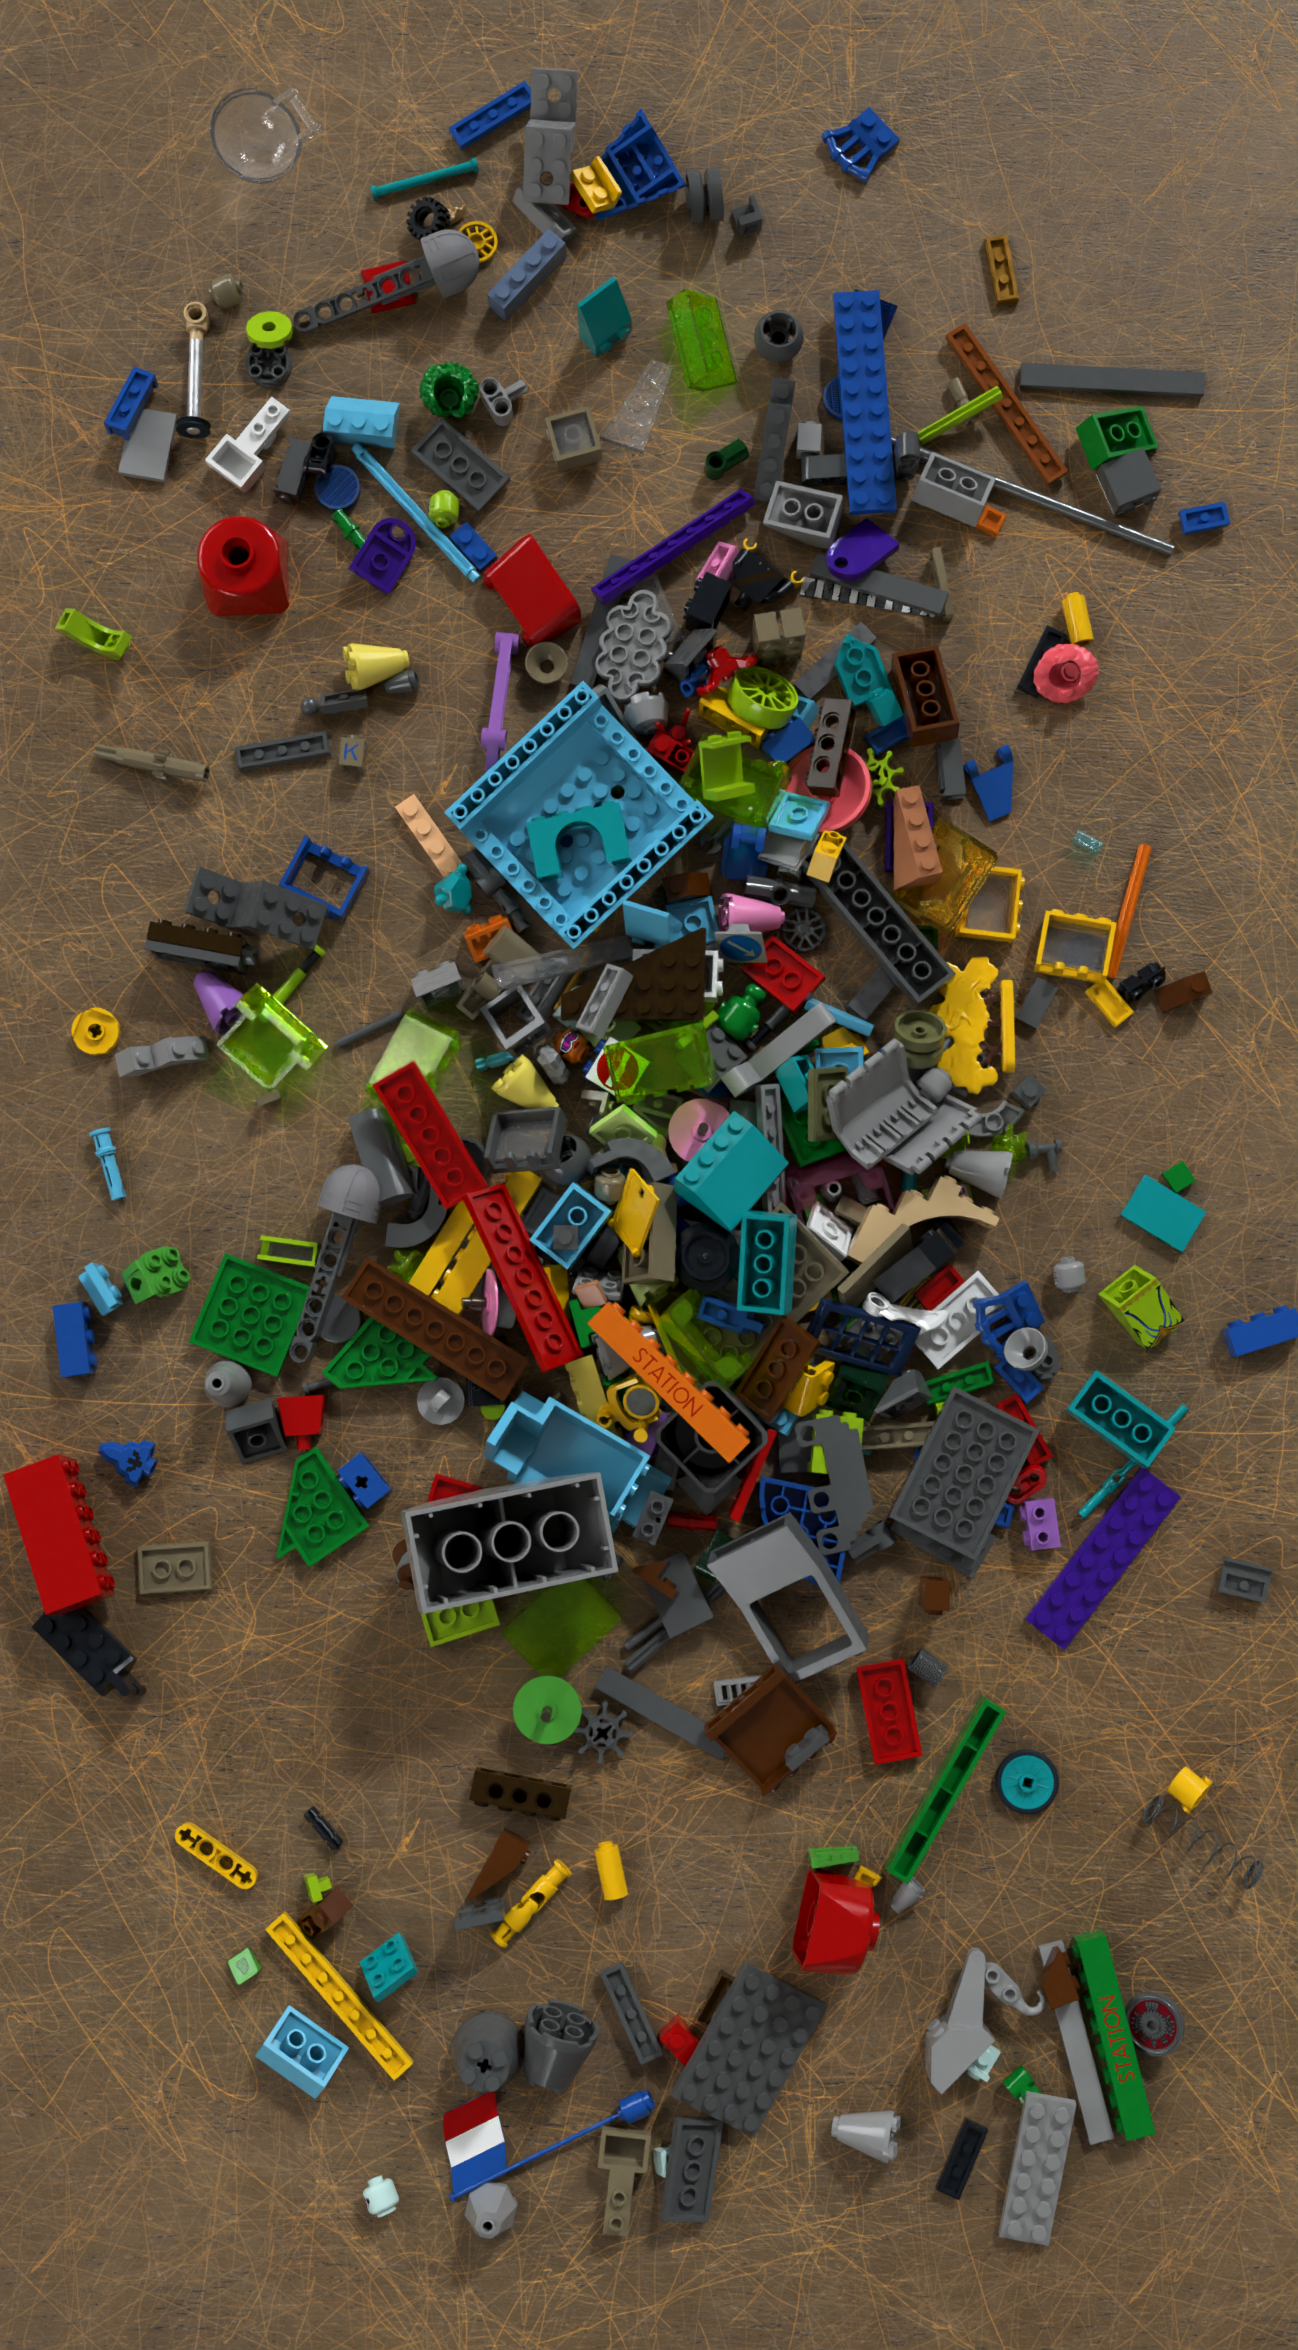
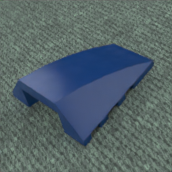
[596,108,687,221]

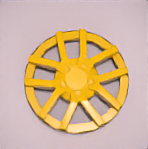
[458,221,498,263]

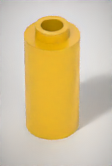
[1062,592,1094,647]
[594,1841,628,1900]

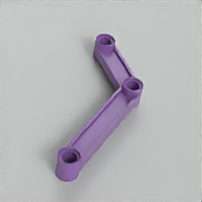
[481,632,520,773]

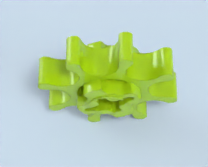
[866,748,906,807]

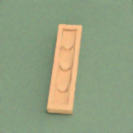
[395,794,467,877]

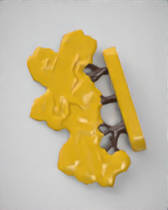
[928,957,1015,1095]

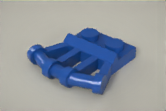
[821,107,900,184]
[973,1280,1045,1360]

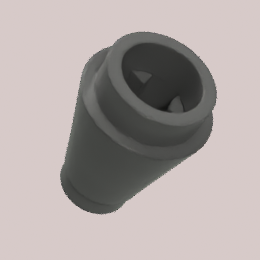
[384,669,420,694]

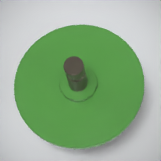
[513,1676,582,1744]

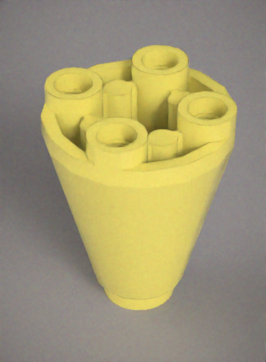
[342,643,409,691]
[491,1054,559,1109]

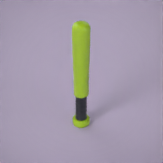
[257,945,326,1023]

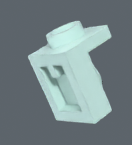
[966,2045,1001,2082]

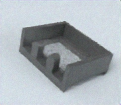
[484,1107,568,1174]

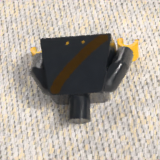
[732,539,804,611]

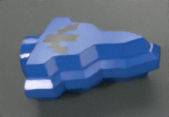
[98,1440,157,1488]

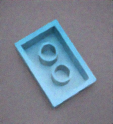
[529,1182,614,1269]

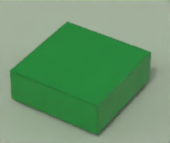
[1162,1161,1196,1193]

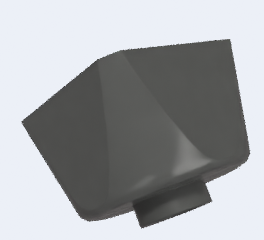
[656,1381,768,1493]

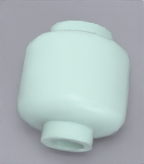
[363,2175,399,2218]

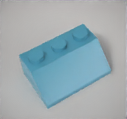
[323,396,400,449]
[255,2005,349,2099]

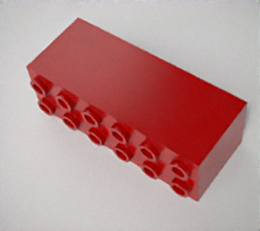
[3,1454,116,1616]

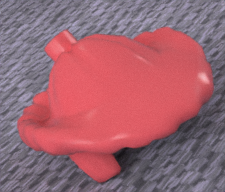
[1033,644,1099,704]

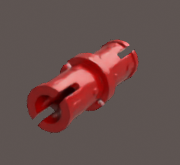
[668,1511,717,1532]

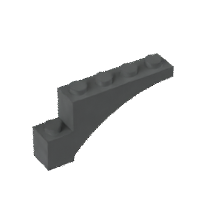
[754,377,796,502]

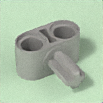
[480,377,528,426]

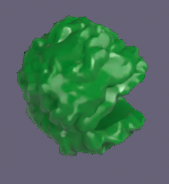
[419,362,479,418]

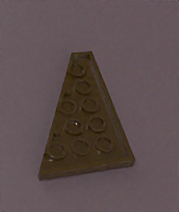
[561,928,706,1021]

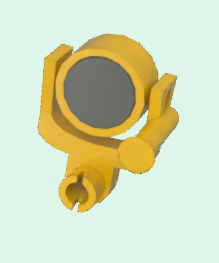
[596,1372,662,1443]

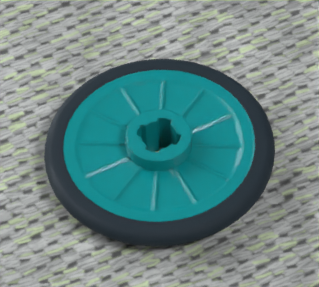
[995,1749,1059,1814]

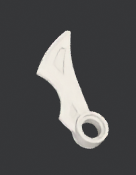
[863,1292,948,1332]

